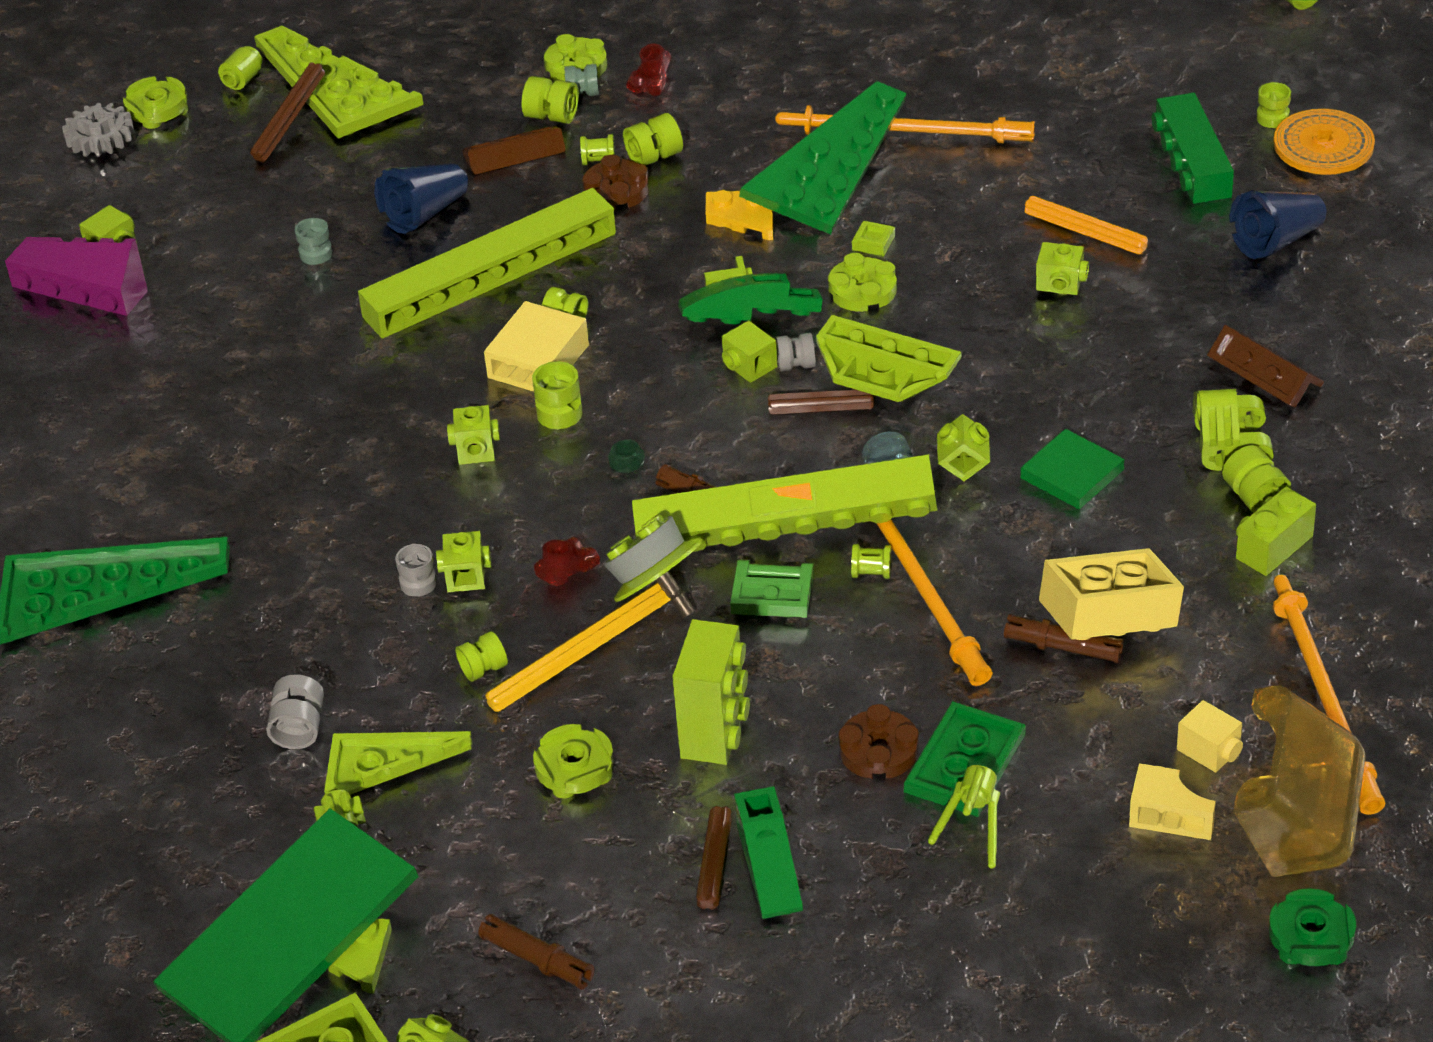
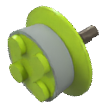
[603,514,703,618]

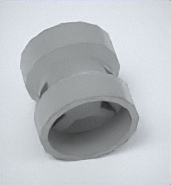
[776,333,816,372]
[395,544,437,597]

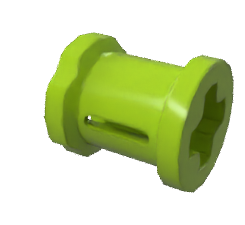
[580,134,615,166]
[851,544,892,579]

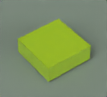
[852,221,895,257]

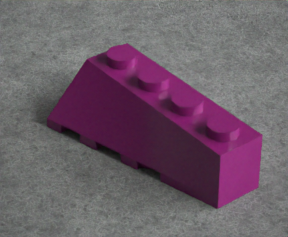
[5,237,148,316]

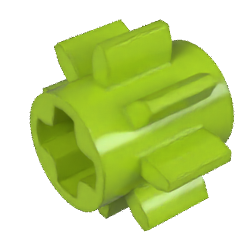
[313,790,366,828]

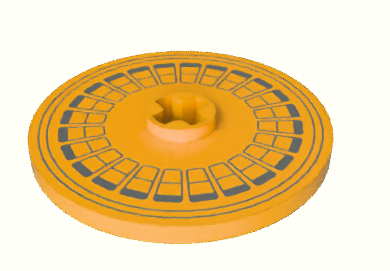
[1273,109,1375,175]

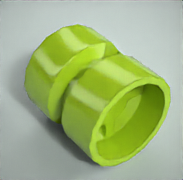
[522,76,579,124]
[623,113,683,166]
[532,361,583,429]
[1222,445,1292,513]

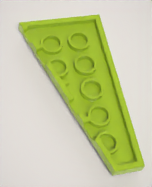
[254,26,424,138]

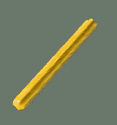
[485,582,671,712]

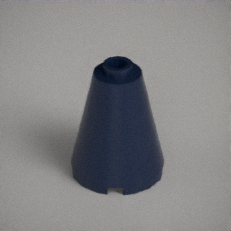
[374,164,468,234]
[1229,190,1327,259]

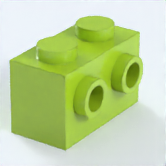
[1236,487,1316,576]

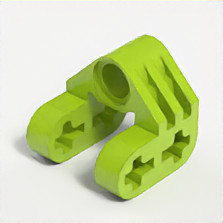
[1193,389,1274,471]

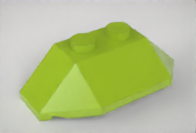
[816,315,962,402]

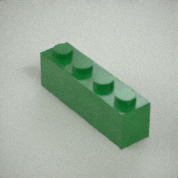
[1151,92,1234,204]

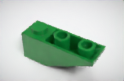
[734,786,803,919]

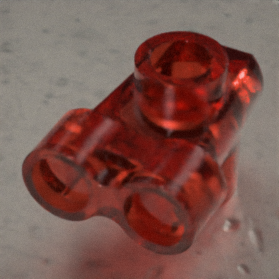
[626,44,671,96]
[534,537,600,586]

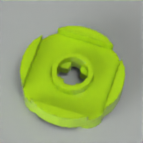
[544,34,607,81]
[123,76,188,129]
[828,253,897,312]
[533,724,614,799]

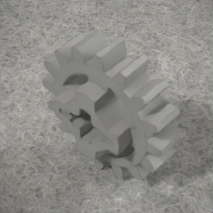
[62,103,134,157]

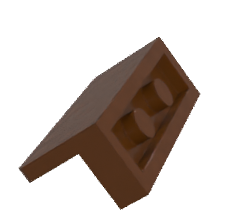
[1207,325,1325,408]

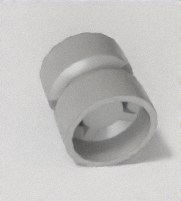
[266,675,324,749]

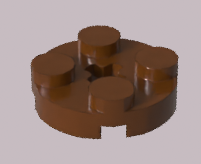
[583,154,649,210]
[838,704,919,779]

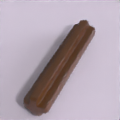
[768,389,874,415]
[696,806,732,910]

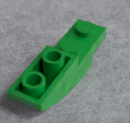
[678,273,823,325]

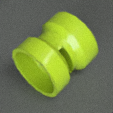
[1256,82,1291,128]
[542,287,588,318]
[455,631,508,682]

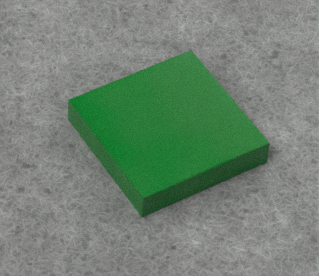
[1020,429,1125,510]

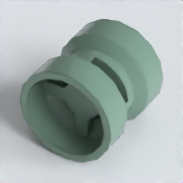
[564,64,599,96]
[295,218,333,265]

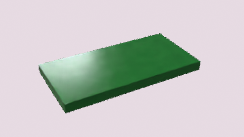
[153,808,419,1042]

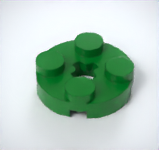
[1269,888,1356,966]

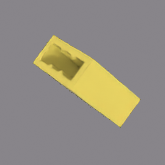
[484,301,589,392]

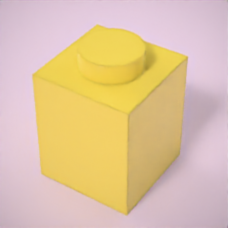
[1177,700,1243,773]

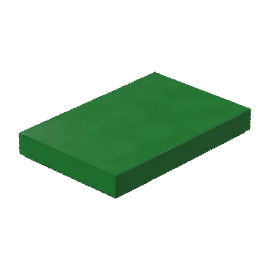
[904,701,1026,817]

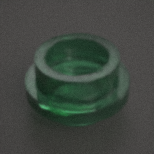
[608,440,645,473]

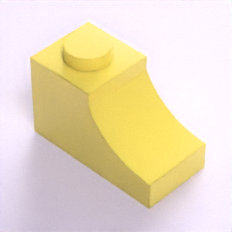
[1129,763,1216,840]

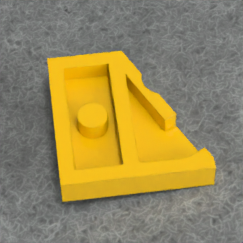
[706,190,773,240]

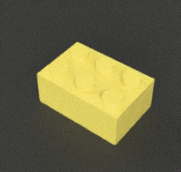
[1039,548,1184,640]

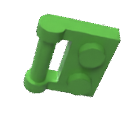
[730,560,814,618]

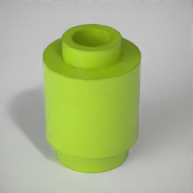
[218,46,262,90]

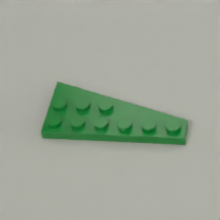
[739,81,907,235]
[0,537,230,645]

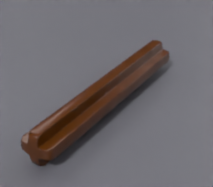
[250,62,325,162]

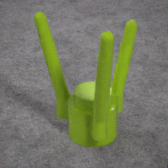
[928,765,1000,869]

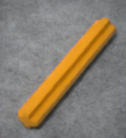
[1024,196,1148,255]

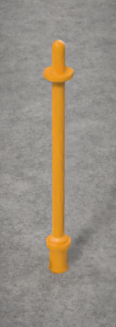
[775,105,1035,143]
[877,519,993,686]
[1273,575,1386,815]

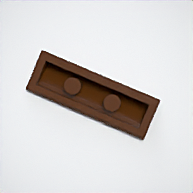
[462,126,566,174]

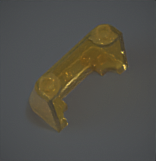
[1233,686,1366,877]

